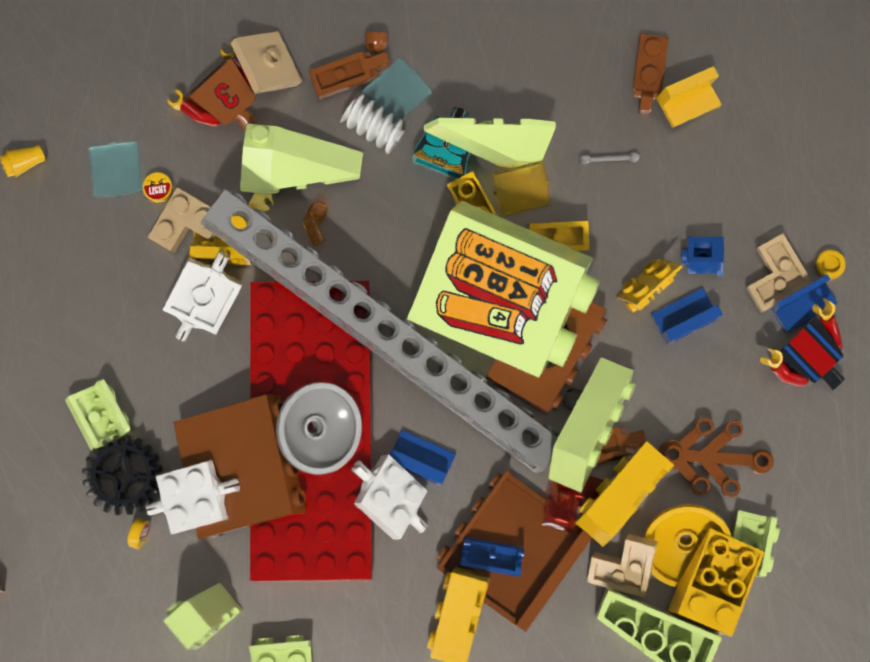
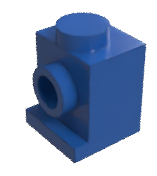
[682,236,724,277]

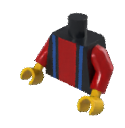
[760,298,845,391]

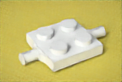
[162,251,242,342]
[352,455,428,540]
[146,460,240,535]

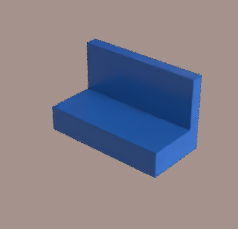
[771,274,838,334]
[651,288,723,345]
[389,430,456,487]

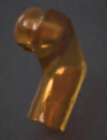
[302,201,328,246]

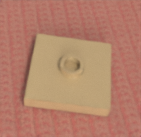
[230,31,302,94]

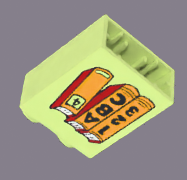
[407,201,601,378]

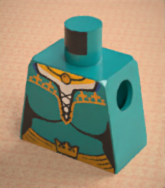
[412,107,470,179]

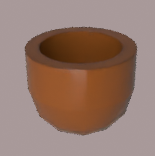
[365,32,388,53]

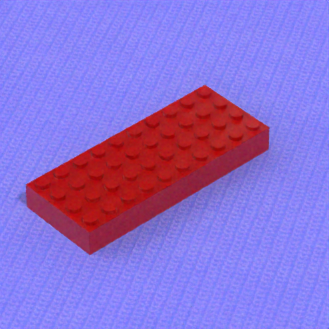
[250,281,372,582]

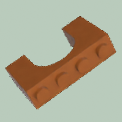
[486,302,607,415]

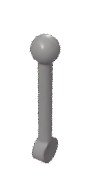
[579,152,640,164]

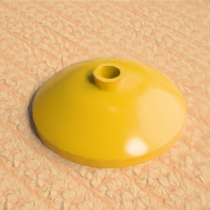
[643,504,732,587]

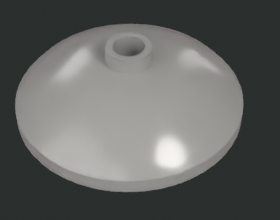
[276,383,362,474]

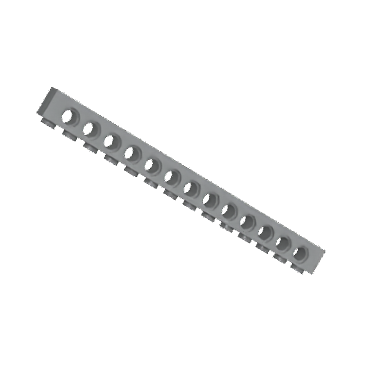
[200,189,558,473]

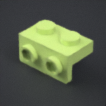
[65,379,130,452]
[731,510,780,577]

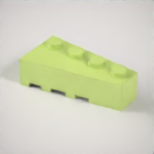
[548,357,636,493]
[595,587,722,662]

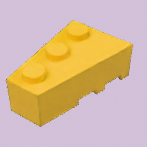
[576,441,674,547]
[427,567,491,662]

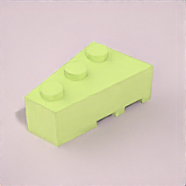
[163,583,243,650]

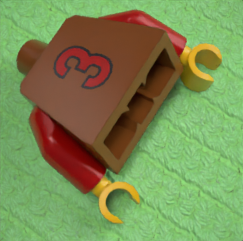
[167,43,257,131]

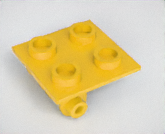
[616,258,682,313]

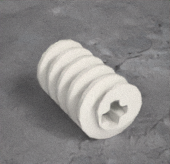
[340,94,405,154]

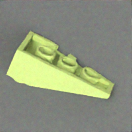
[424,118,556,173]
[240,123,363,194]

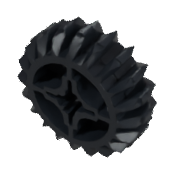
[82,435,163,516]

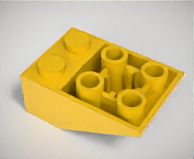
[667,528,764,637]

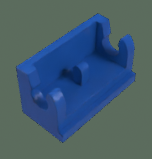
[459,537,524,577]

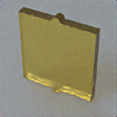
[493,160,551,217]

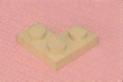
[147,187,216,253]
[746,233,813,313]
[587,534,658,598]

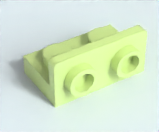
[249,635,312,662]

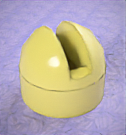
[248,193,273,212]

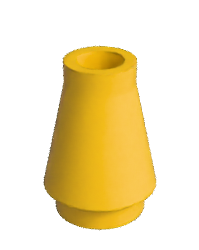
[0,145,45,178]

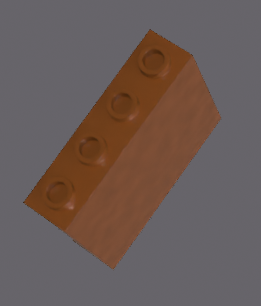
[173,394,306,539]
[436,470,592,632]

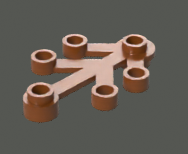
[658,418,774,498]

